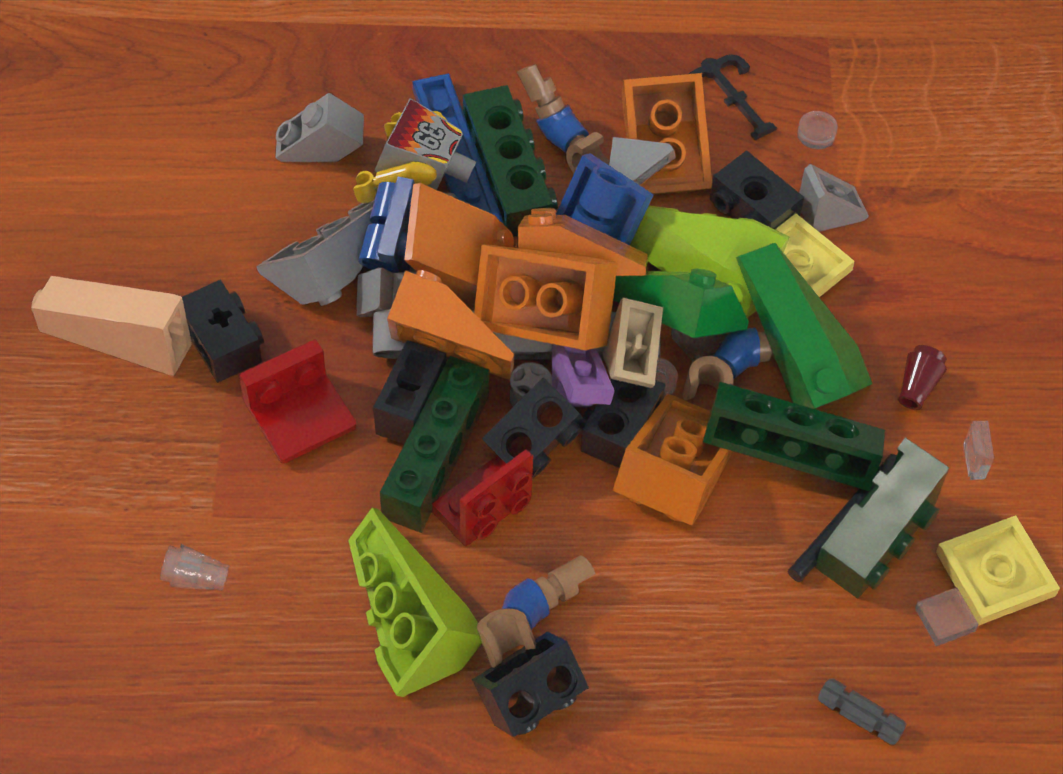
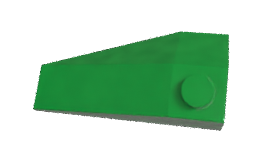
[736,243,873,409]
[613,268,749,338]

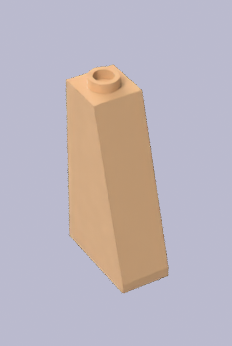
[31,276,192,376]

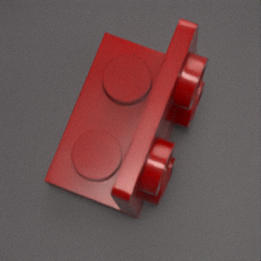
[239,339,357,464]
[432,449,533,547]

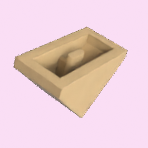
[602,298,663,388]

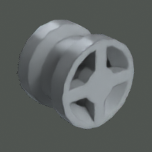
[510,363,552,413]

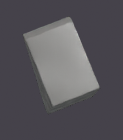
[609,137,676,185]
[799,164,869,232]

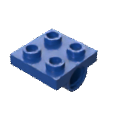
[556,153,654,245]
[358,176,415,273]

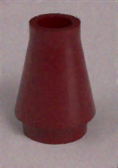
[898,345,947,410]

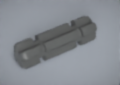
[818,678,906,745]

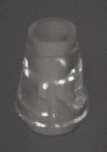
[160,544,230,591]

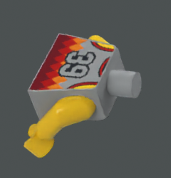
[353,98,477,203]

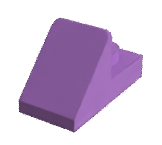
[552,344,615,408]

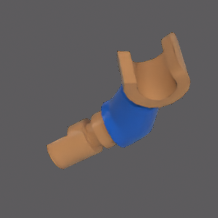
[517,64,610,174]
[682,328,776,401]
[477,555,596,668]

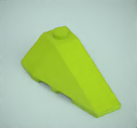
[630,205,790,318]
[348,508,482,697]

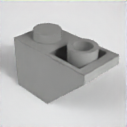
[275,93,364,162]

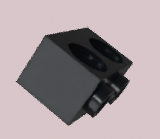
[373,340,447,444]
[482,377,583,478]
[579,378,666,468]
[472,631,589,737]

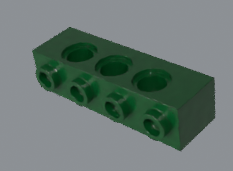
[463,85,558,237]
[380,356,489,533]
[703,382,885,491]

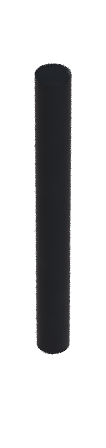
[788,454,897,582]

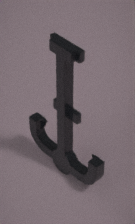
[689,54,777,141]

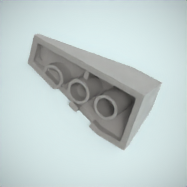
[256,201,374,306]

